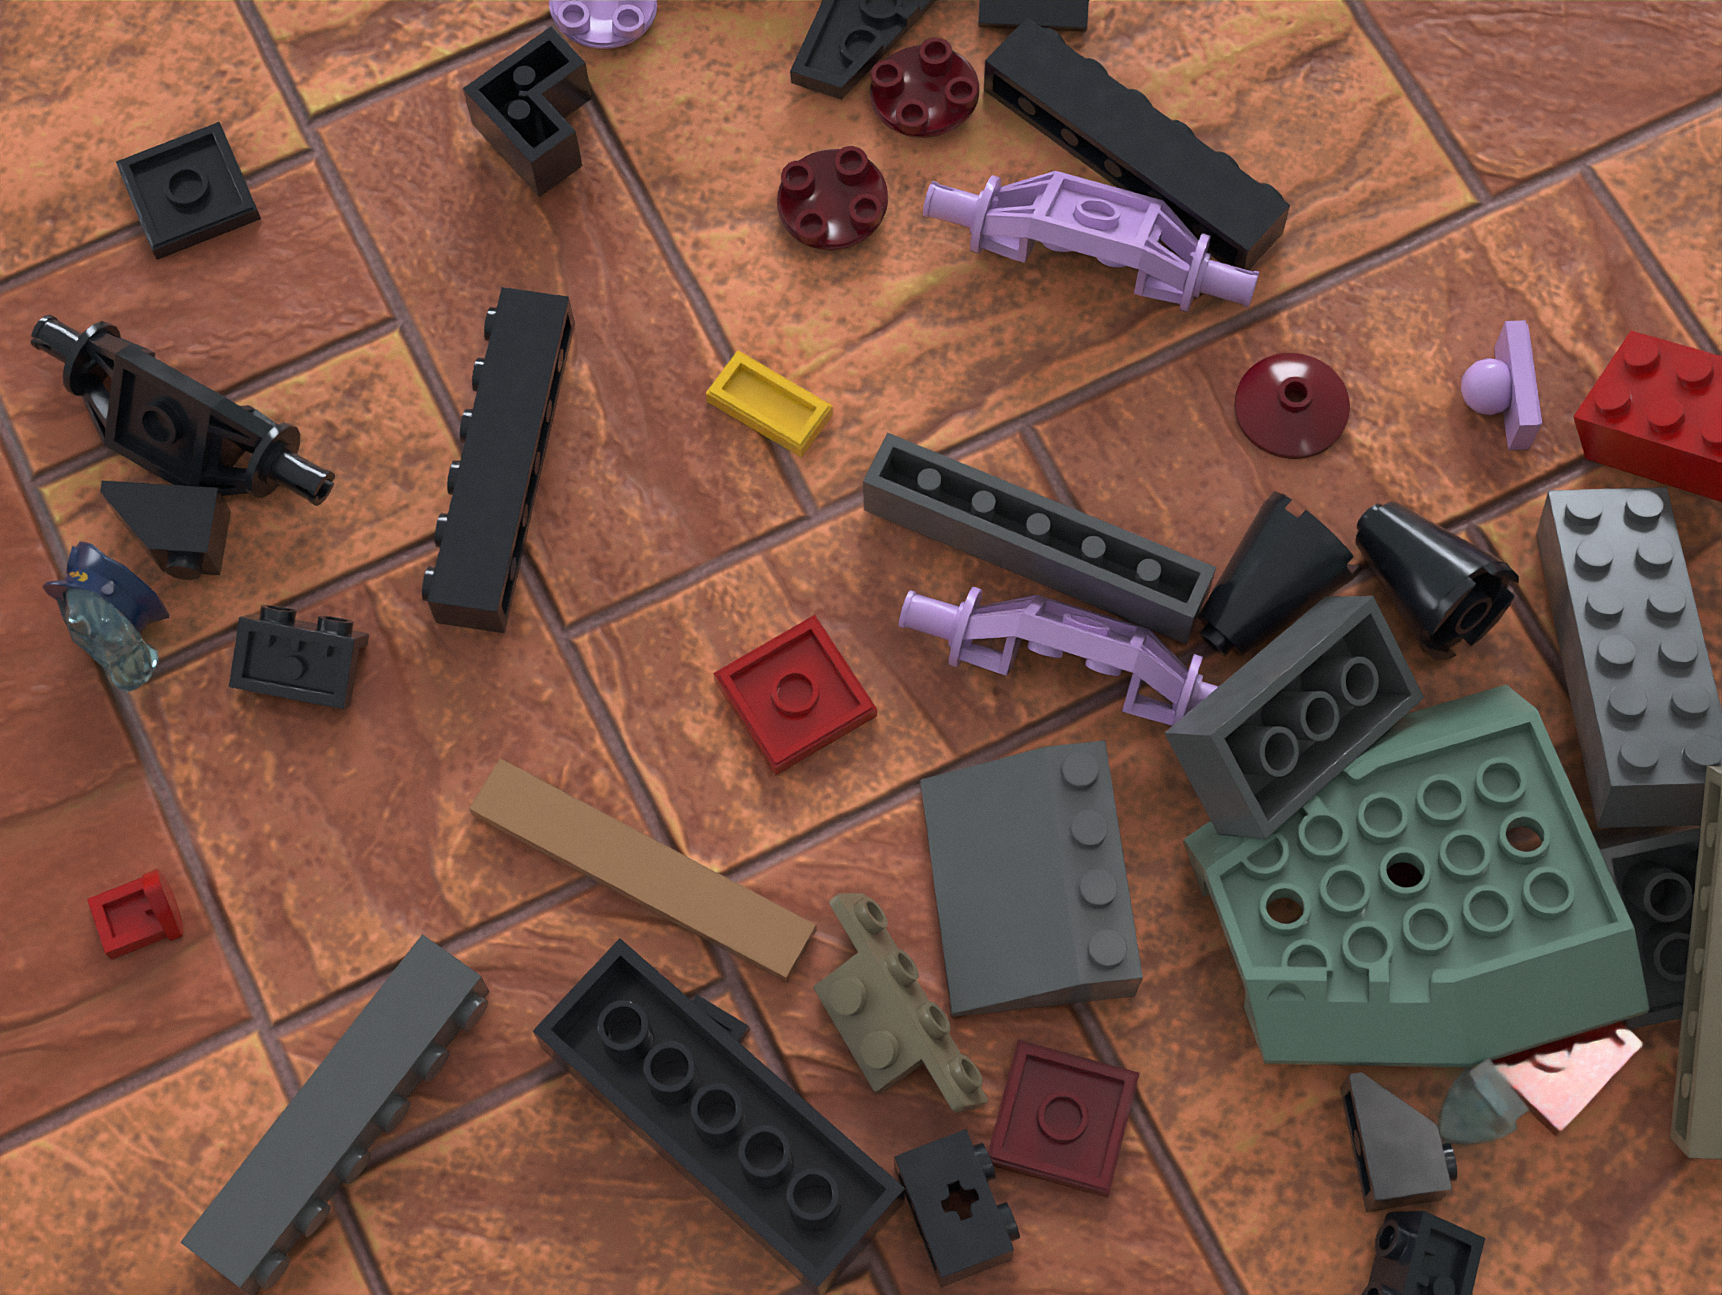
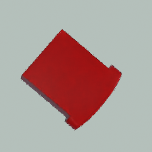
[87,869,183,960]

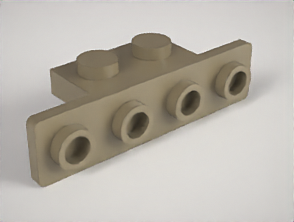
[813,893,988,1113]

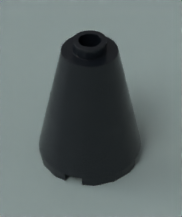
[1198,491,1361,657]
[1355,502,1519,661]

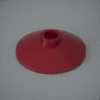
[1234,353,1350,459]

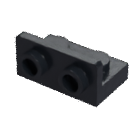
[229,605,369,709]
[1362,1211,1485,1295]

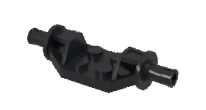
[30,315,335,506]

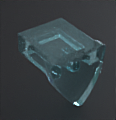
[1437,1058,1529,1145]

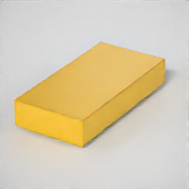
[706,350,833,458]

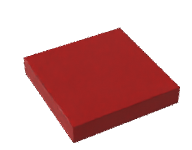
[713,615,877,776]

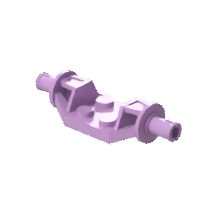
[923,171,1259,313]
[899,586,1219,727]

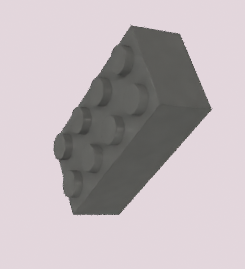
[1164,596,1424,839]

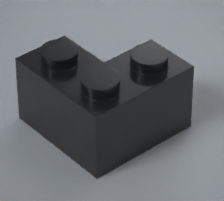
[463,26,592,197]

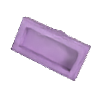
[1461,320,1542,450]

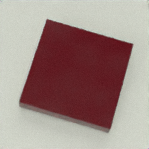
[988,1040,1140,1198]

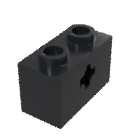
[894,1129,1020,1288]

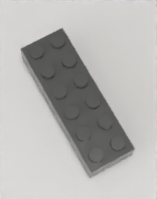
[1536,487,1722,828]

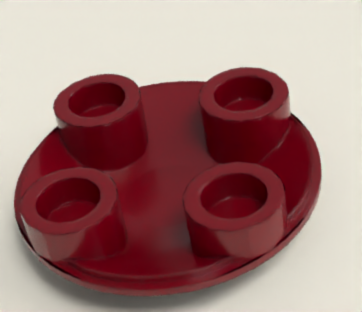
[870,37,980,138]
[777,146,888,250]

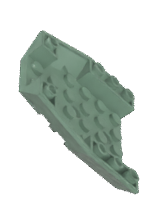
[1183,684,1650,1068]

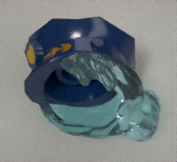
[43,541,169,692]

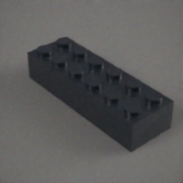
[533,938,905,1295]

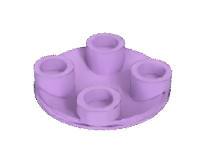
[549,0,657,49]

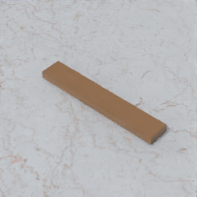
[469,758,817,983]

